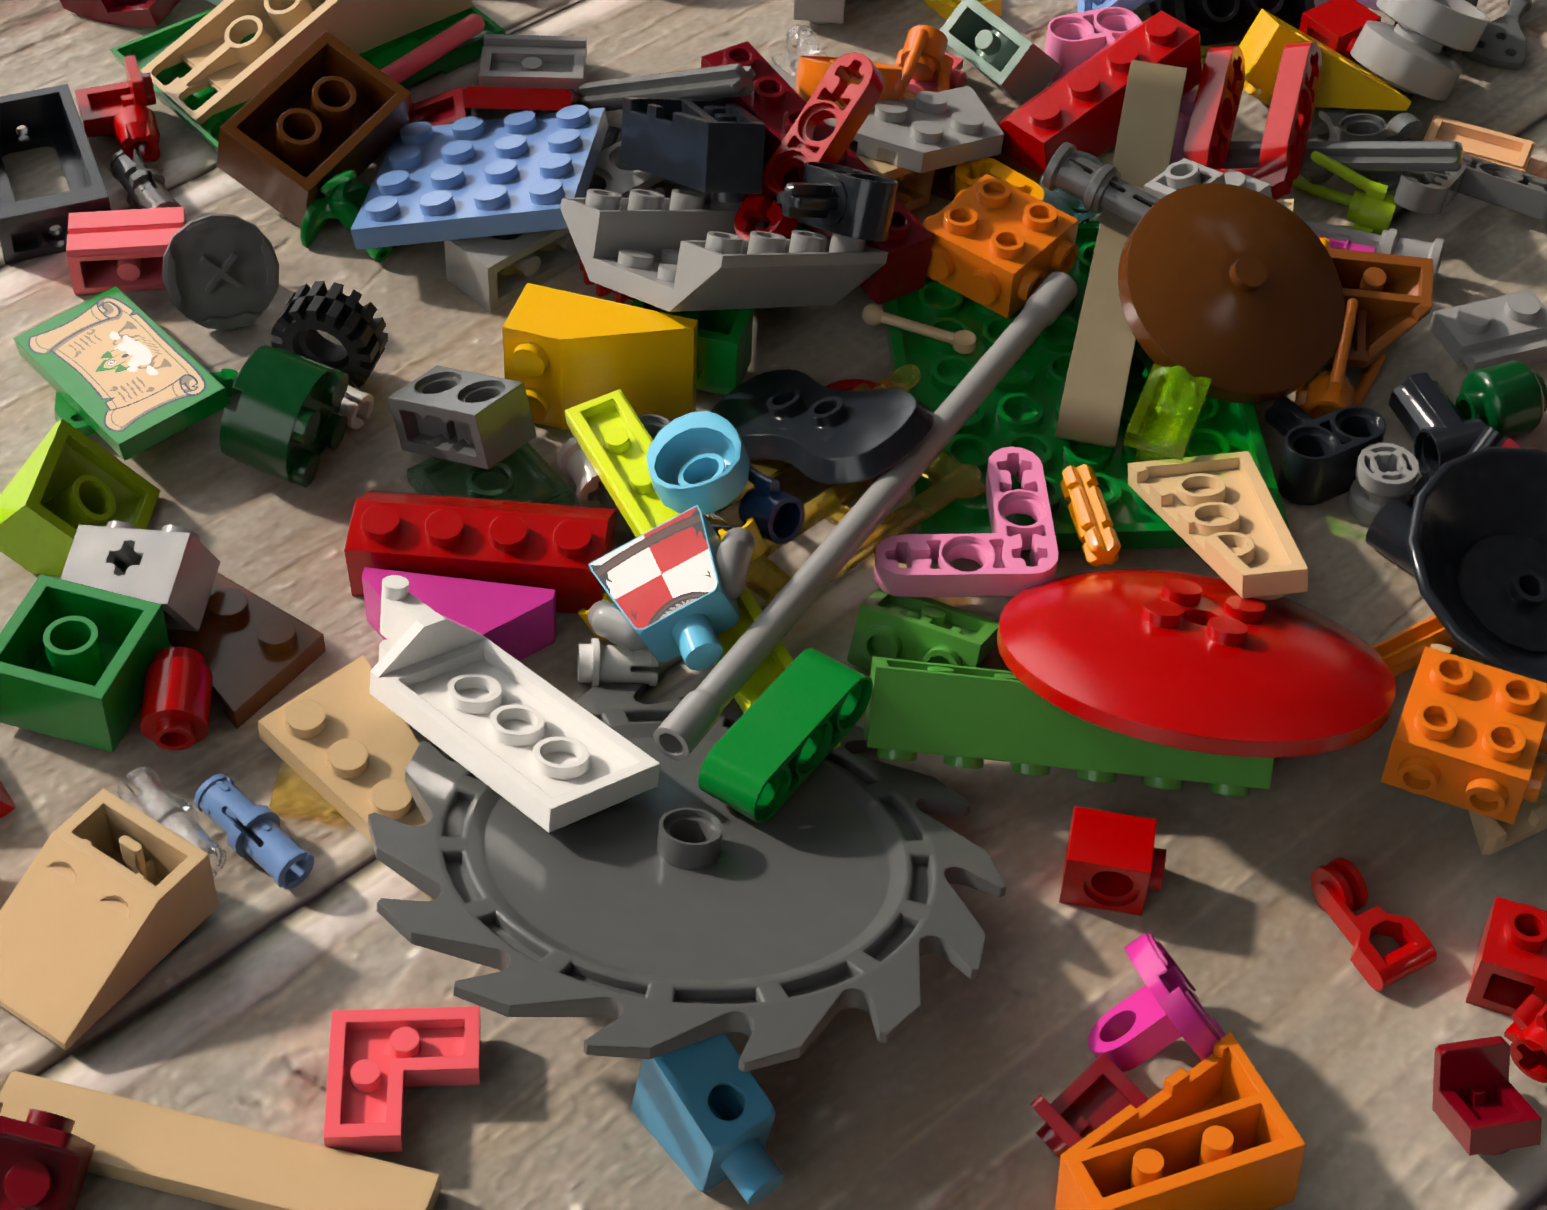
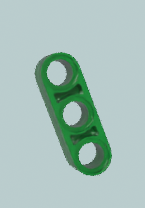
[698,647,873,823]

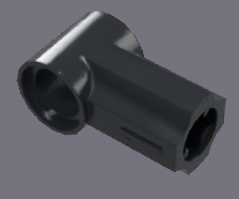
[1388,372,1486,476]

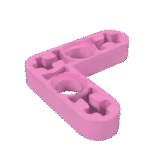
[873,447,1059,597]

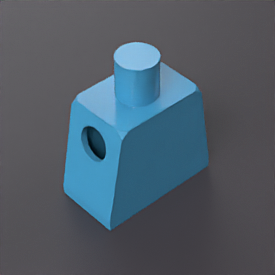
[631,1033,785,1205]

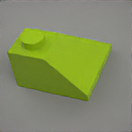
[0,419,161,577]

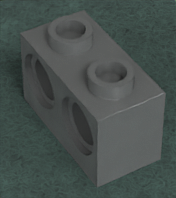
[388,366,537,469]

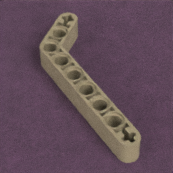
[1055,60,1187,448]

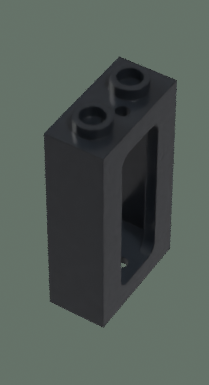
[0,84,111,264]

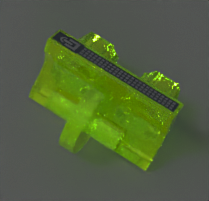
[1124,364,1212,462]

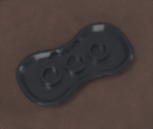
[710,369,934,485]

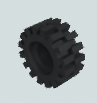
[271,281,388,388]

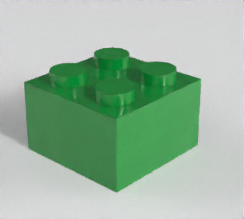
[0,574,170,752]

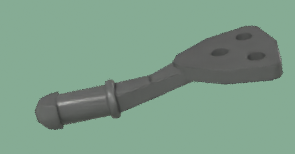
[1462,0,1532,70]

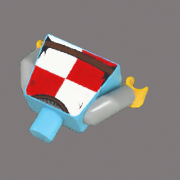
[578,504,767,670]

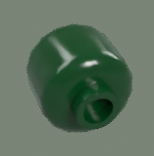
[1455,361,1547,439]

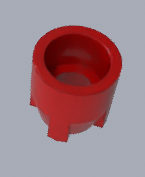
[113,105,161,162]

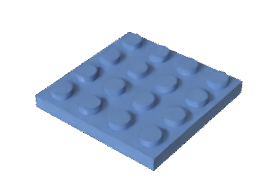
[351,105,609,250]

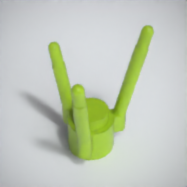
[1292,151,1397,235]

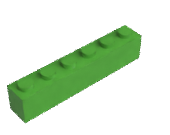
[863,656,1274,797]

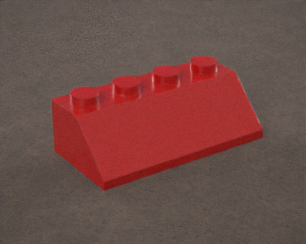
[997,10,1202,192]
[344,490,617,614]

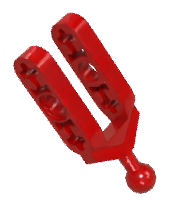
[1183,42,1322,200]

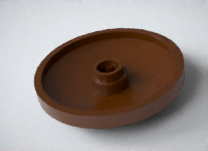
[1118,183,1344,404]

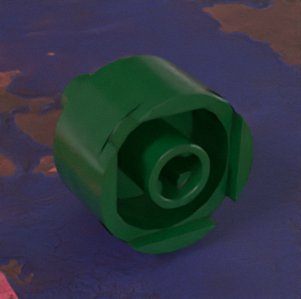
[219,345,349,488]

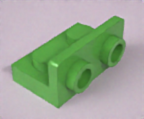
[847,588,999,671]

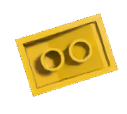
[1239,9,1412,111]
[502,283,698,429]

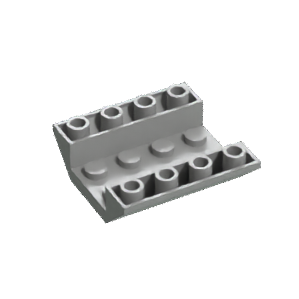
[560,189,888,312]

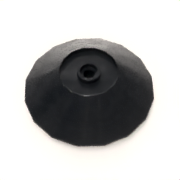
[1406,447,1547,683]

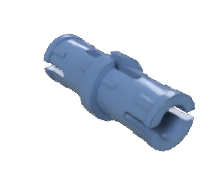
[194,774,314,890]

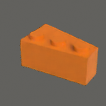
[1055,1032,1306,1210]

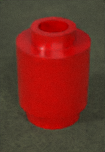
[140,647,213,751]

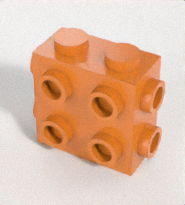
[922,174,1079,319]
[1380,646,1547,825]

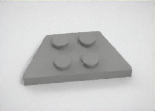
[823,86,1004,173]

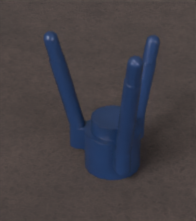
[710,465,805,544]

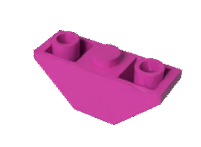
[362,567,557,661]

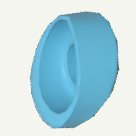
[646,411,750,514]

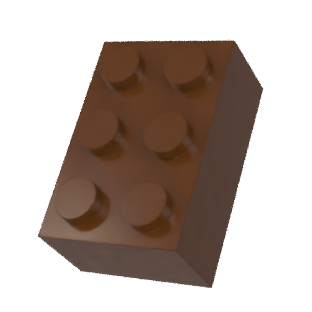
[217,31,412,228]

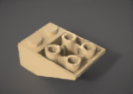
[0,788,219,1050]

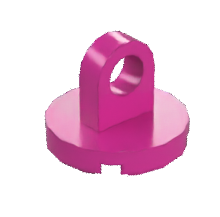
[1087,933,1226,1072]

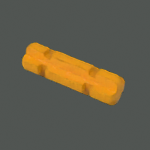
[1060,464,1121,567]

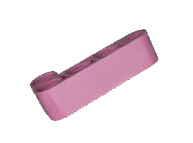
[1045,7,1197,163]

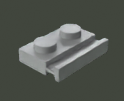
[478,34,587,96]
[1429,289,1547,375]

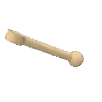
[862,303,977,354]

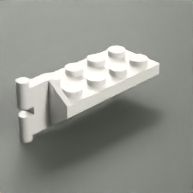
[369,575,660,833]

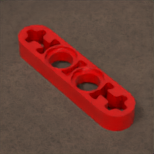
[734,52,884,240]

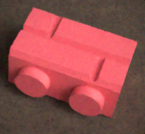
[66,207,187,295]

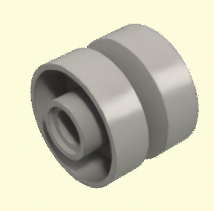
[1350,0,1490,101]

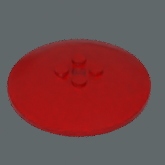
[997,569,1396,758]

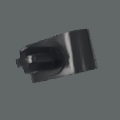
[777,162,898,242]
[1265,396,1386,505]

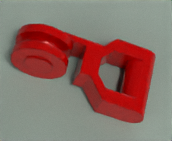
[1310,857,1437,991]

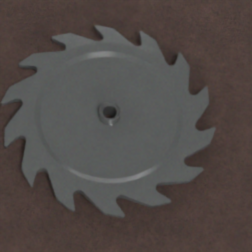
[368,682,1006,1072]

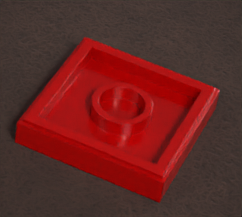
[463,86,577,111]

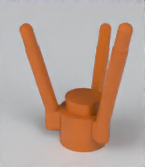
[894,25,954,100]
[1294,298,1386,419]

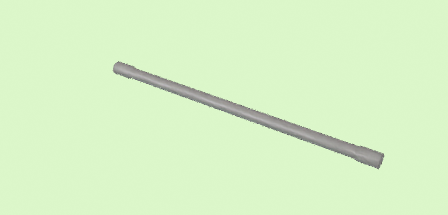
[653,272,1077,761]

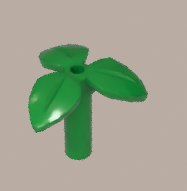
[300,170,393,262]

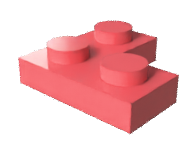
[324,1006,481,1153]

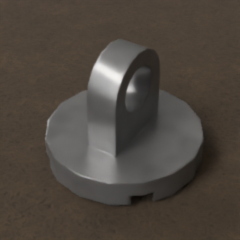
[162,213,280,330]

